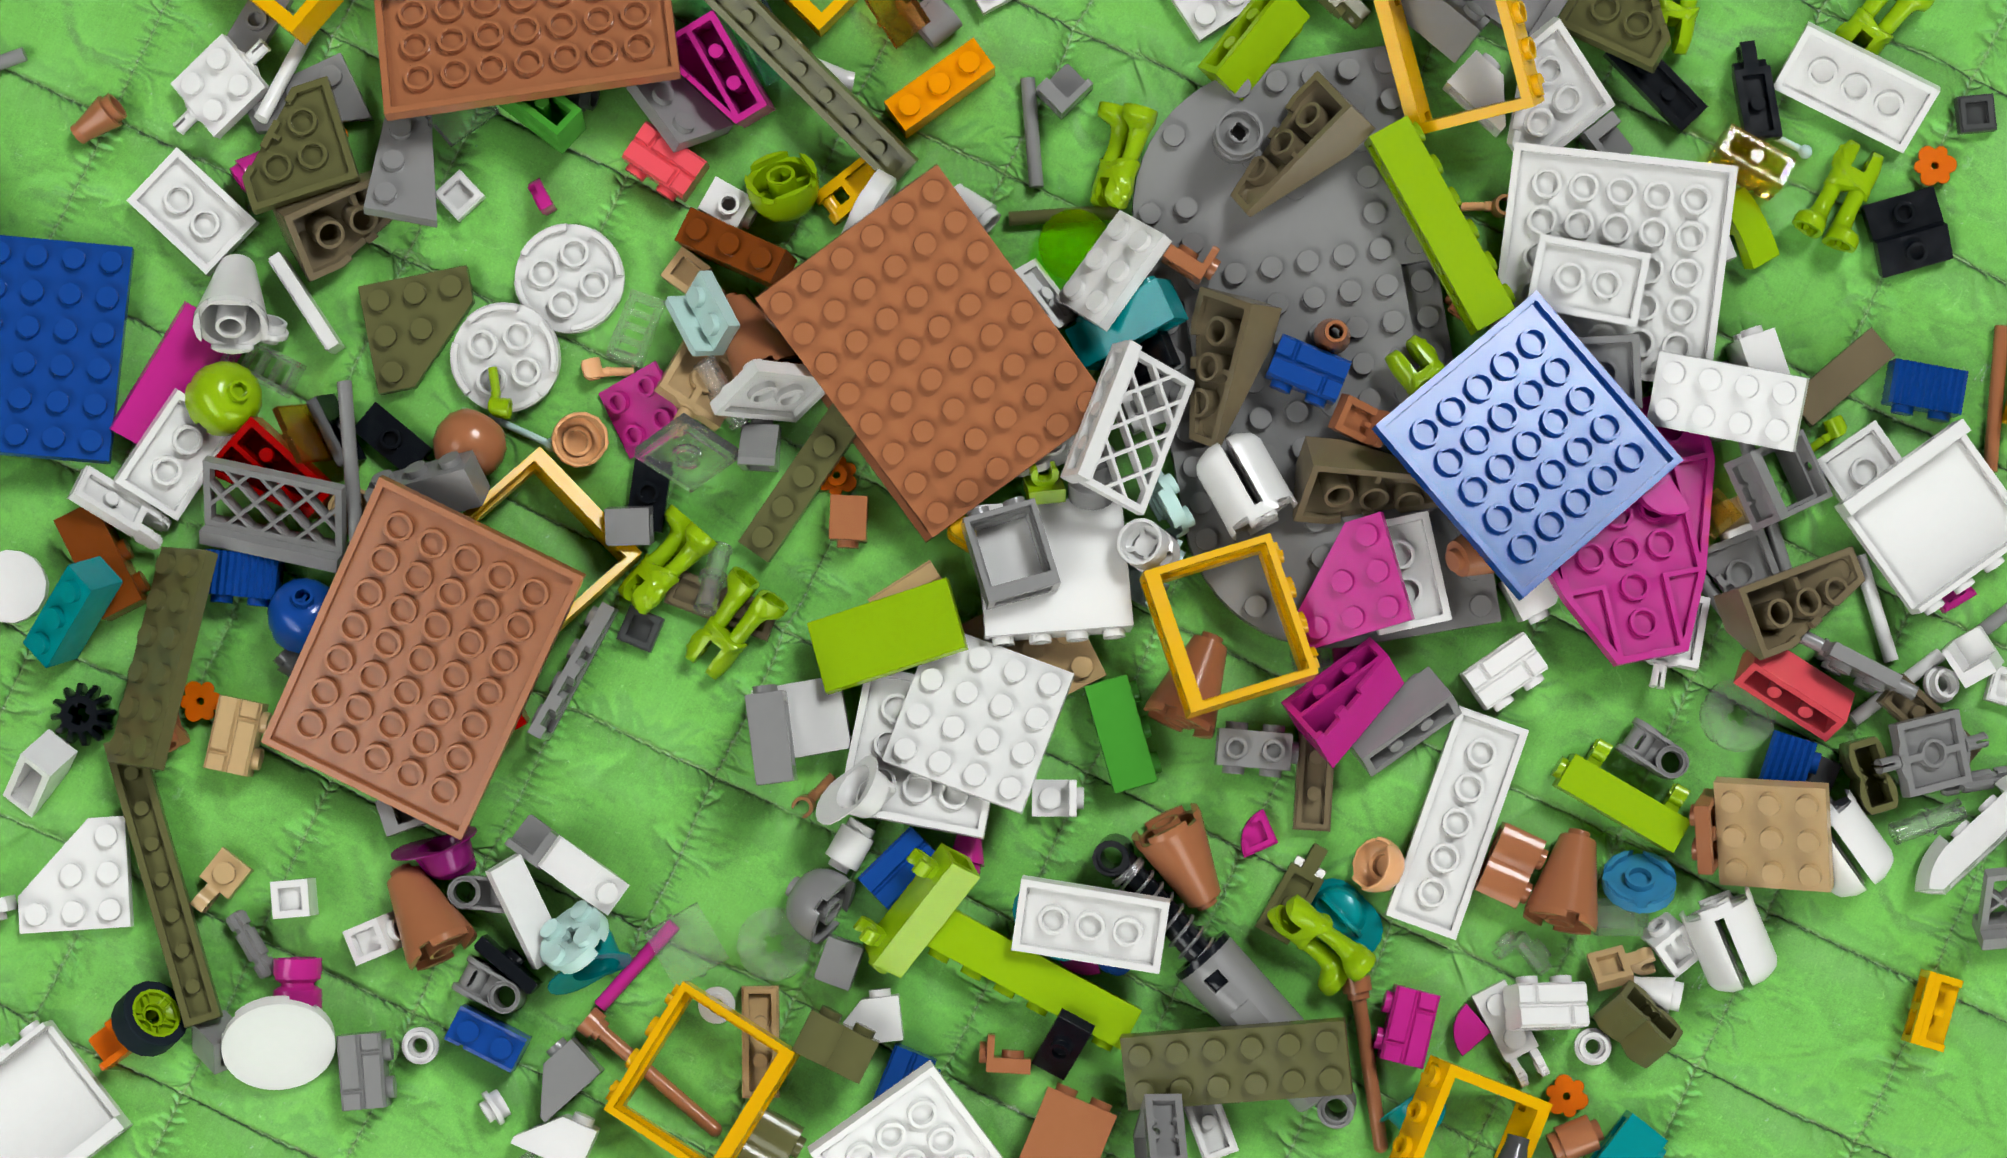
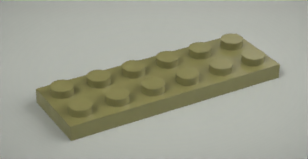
[107,547,218,771]
[1120,1017,1353,1111]

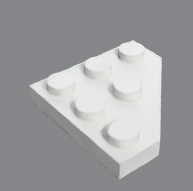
[1506,17,1616,152]
[18,816,134,934]

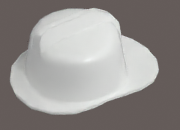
[815,755,896,825]

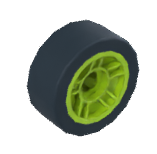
[111,981,187,1057]

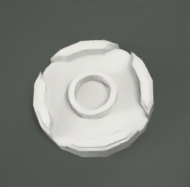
[0,550,50,624]

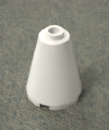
[193,254,269,355]

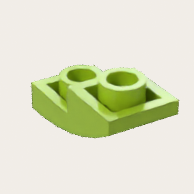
[1730,187,1780,269]

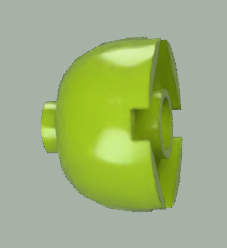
[744,151,819,222]
[185,361,262,437]

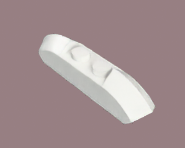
[1915,775,2007,895]

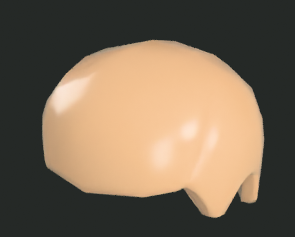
[551,412,609,468]
[1352,836,1405,893]

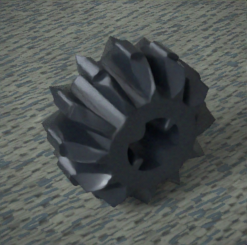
[50,683,117,746]

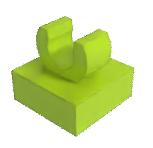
[1023,461,1066,505]

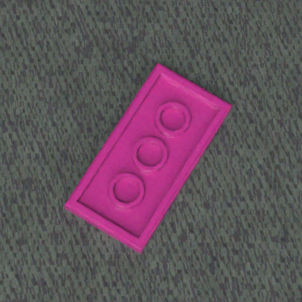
[109,301,242,444]

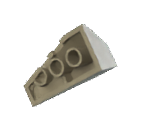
[1230,70,1376,217]
[273,170,393,282]
[1189,286,1282,447]
[1292,436,1438,524]
[1713,546,1866,660]

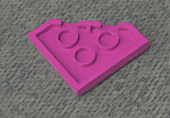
[1298,512,1415,648]

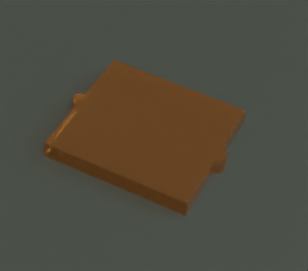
[864,0,931,49]
[272,404,334,464]

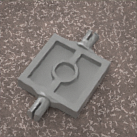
[1799,631,1919,700]
[1874,709,1989,798]

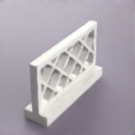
[1060,340,1195,516]

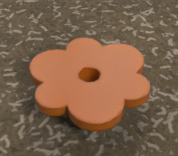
[1913,146,1957,186]
[821,456,857,495]
[180,681,220,722]
[1546,1074,1588,1117]

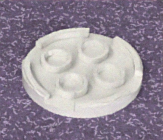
[514,223,625,334]
[450,302,561,412]
[221,995,336,1090]

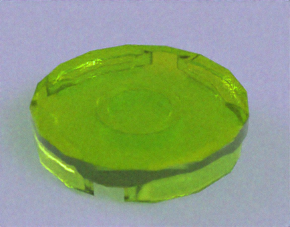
[1038,208,1106,281]

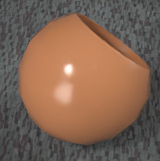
[433,408,507,477]

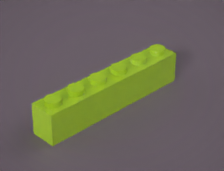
[1364,115,1516,336]
[927,909,1142,1052]

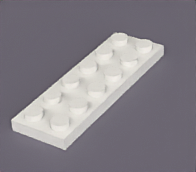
[1384,706,1529,940]

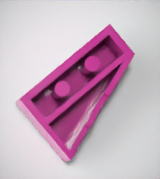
[676,10,776,128]
[1281,637,1404,768]

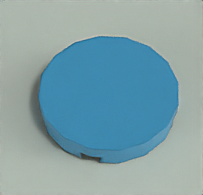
[1601,850,1677,914]

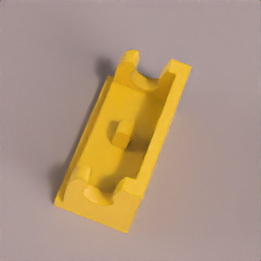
[1901,969,1964,1053]

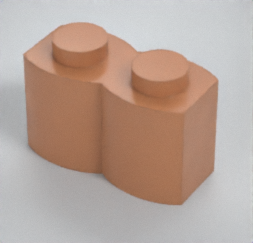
[1474,822,1549,909]

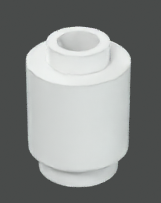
[825,817,876,874]

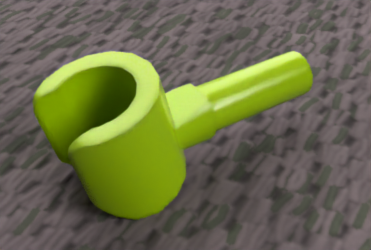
[488,367,513,419]
[1810,415,1847,452]

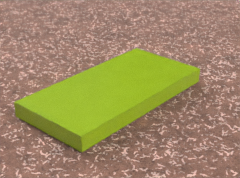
[807,577,969,695]

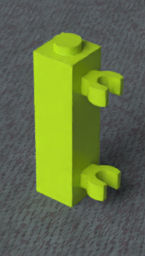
[1551,738,1690,853]
[853,843,981,978]

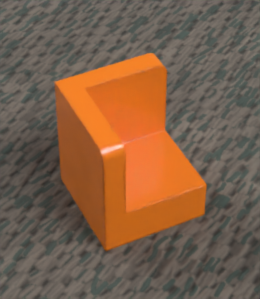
[89,1019,132,1071]

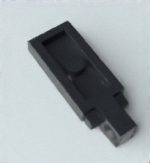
[1731,40,1782,144]

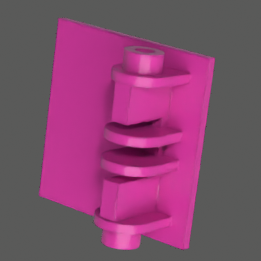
[598,361,688,459]

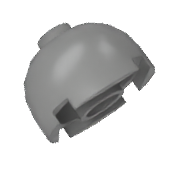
[785,868,856,944]

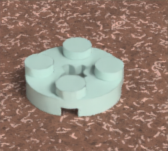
[1144,470,1196,539]
[540,900,609,974]

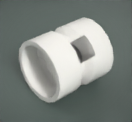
[1117,518,1180,573]

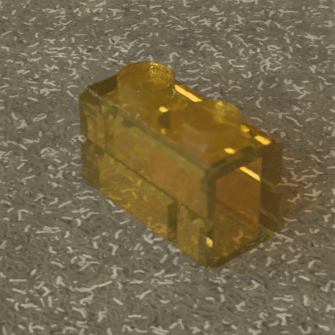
[1706,124,1796,201]

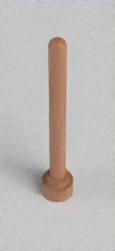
[1342,974,1388,1153]
[576,1007,722,1137]

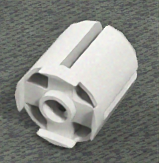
[1196,433,1298,540]
[1830,789,1894,897]
[1679,886,1777,992]

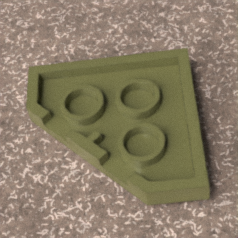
[1558,0,1671,73]
[242,76,361,215]
[358,265,475,395]

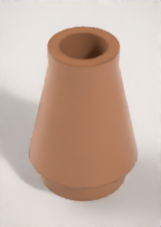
[70,93,127,144]
[1314,318,1351,355]

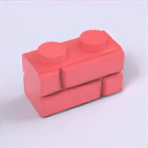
[622,121,710,202]

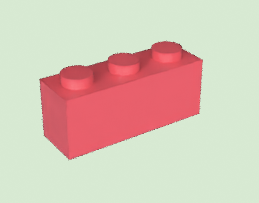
[1733,650,1855,742]

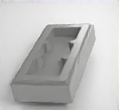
[227,0,294,53]

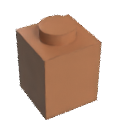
[829,494,869,549]

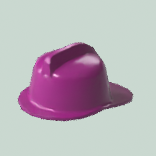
[390,826,477,880]

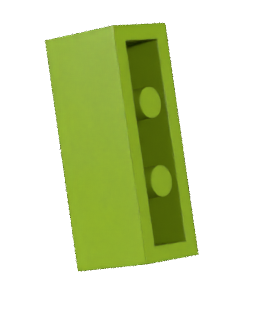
[1197,0,1310,101]

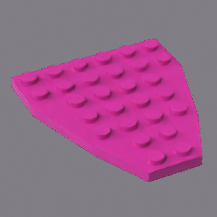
[1547,396,1715,667]

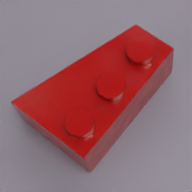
[202,416,333,519]

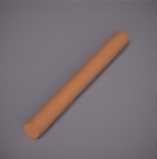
[1983,325,2007,473]

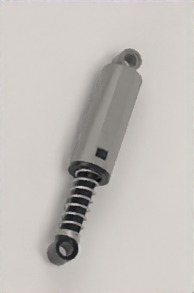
[1092,833,1357,1129]

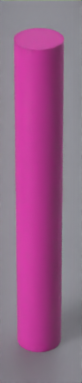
[594,919,680,1011]

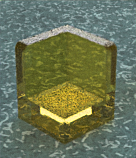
[1709,488,1743,542]

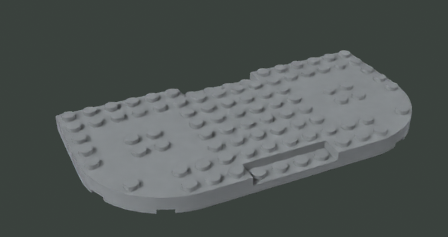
[1132,45,1502,649]

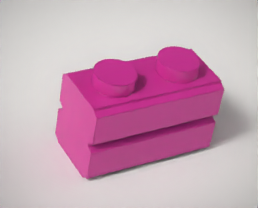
[1372,984,1441,1069]

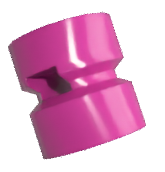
[273,957,322,1009]

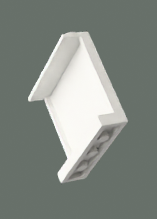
[1834,418,2007,616]
[973,499,1134,648]
[0,1020,133,1158]

